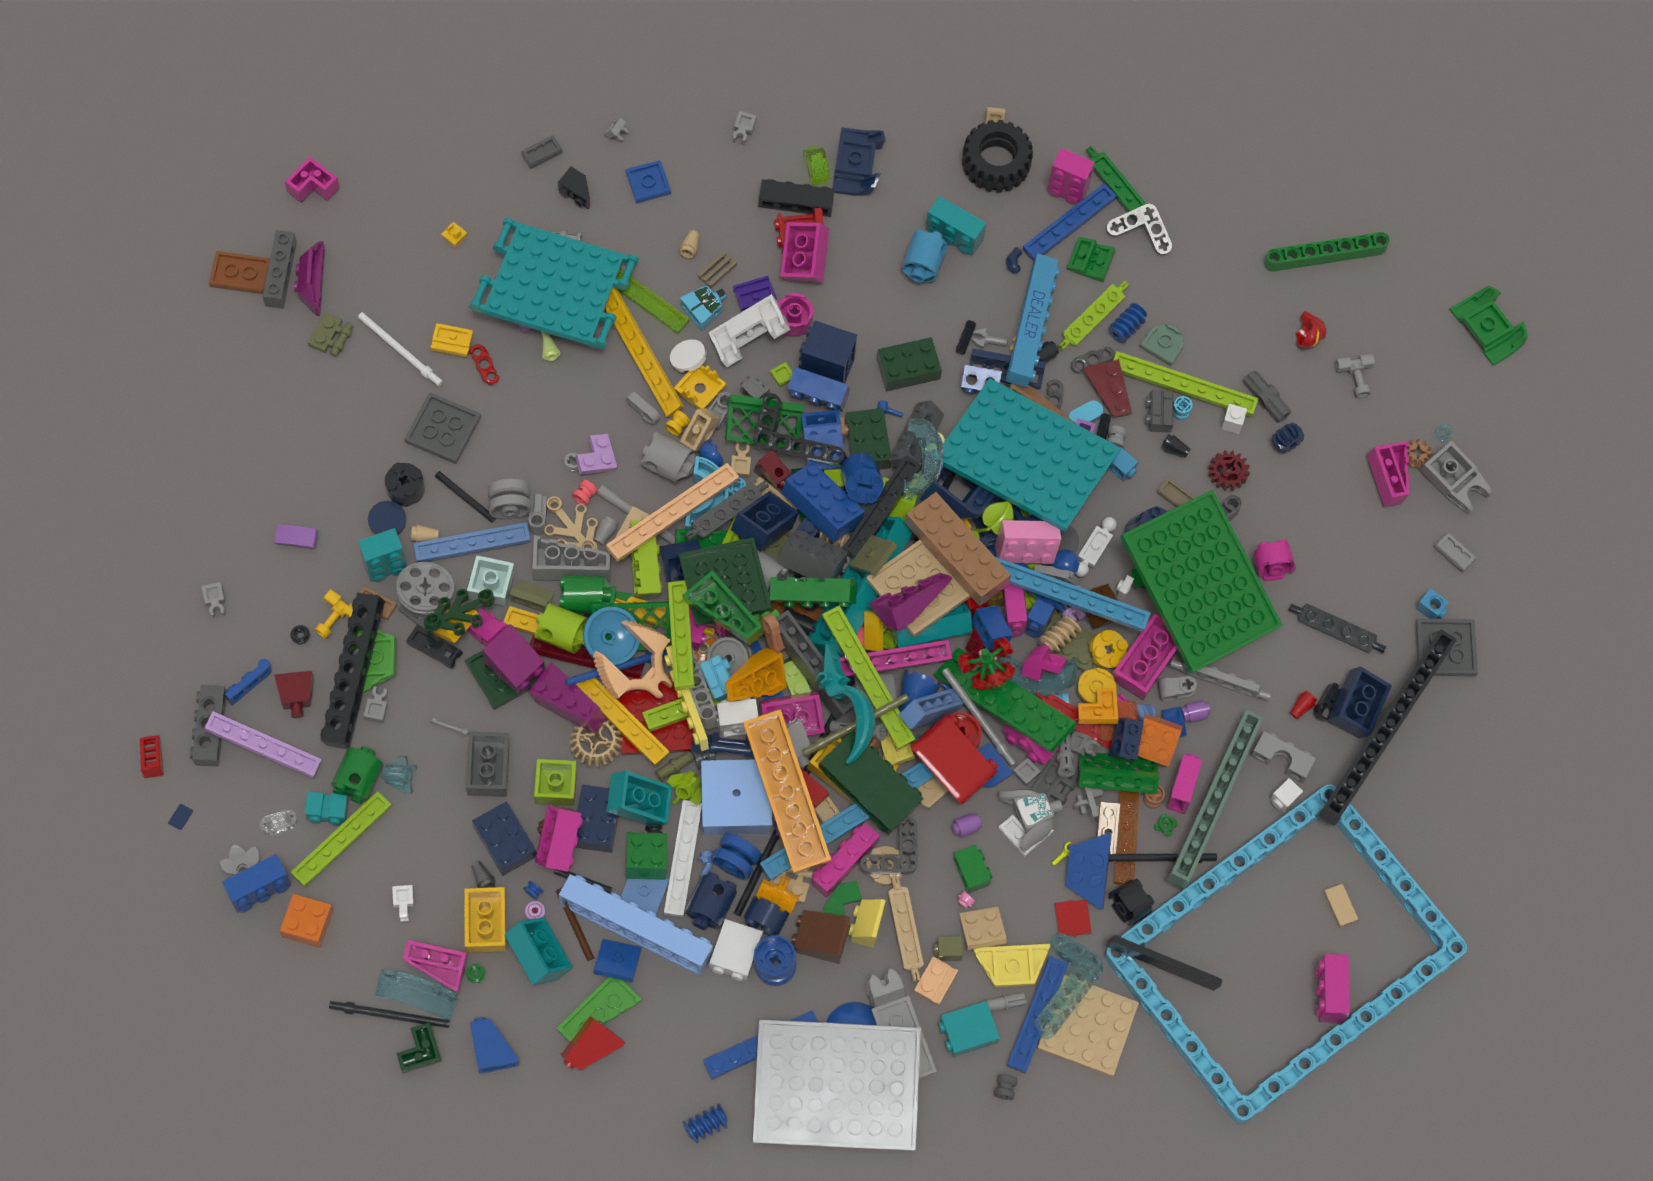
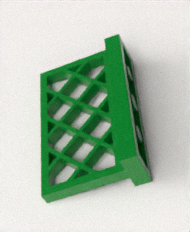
[725,394,804,451]
[592,601,671,651]
[1079,752,1160,794]

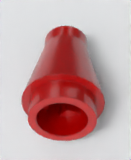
[1289,690,1317,720]

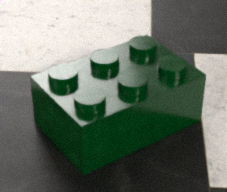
[877,337,942,392]
[845,408,891,470]

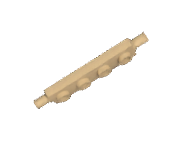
[888,876,924,982]

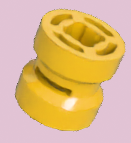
[665,410,691,437]

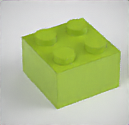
[534,759,577,806]

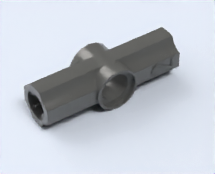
[1243,370,1292,422]

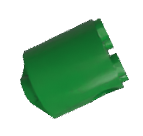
[560,575,611,614]
[331,746,383,804]

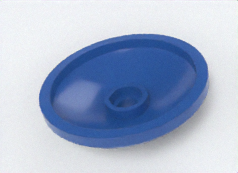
[826,1002,876,1025]

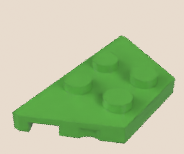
[356,629,397,693]

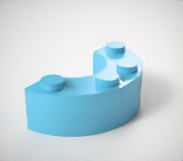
[685,456,729,529]

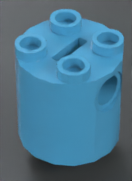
[901,229,947,283]

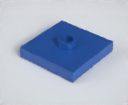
[594,939,642,982]

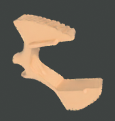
[593,620,672,699]

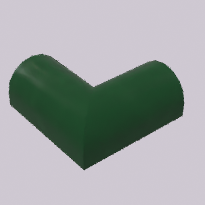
[396,1022,441,1074]

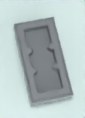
[1435,533,1477,572]

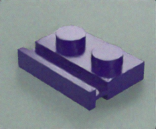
[733,276,777,312]

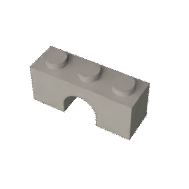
[1251,731,1316,784]

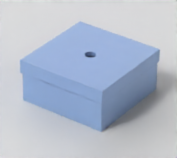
[701,760,772,835]

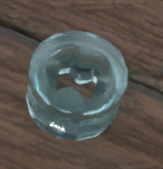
[1435,424,1453,442]

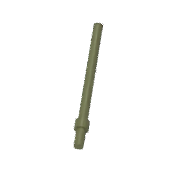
[802,694,909,756]

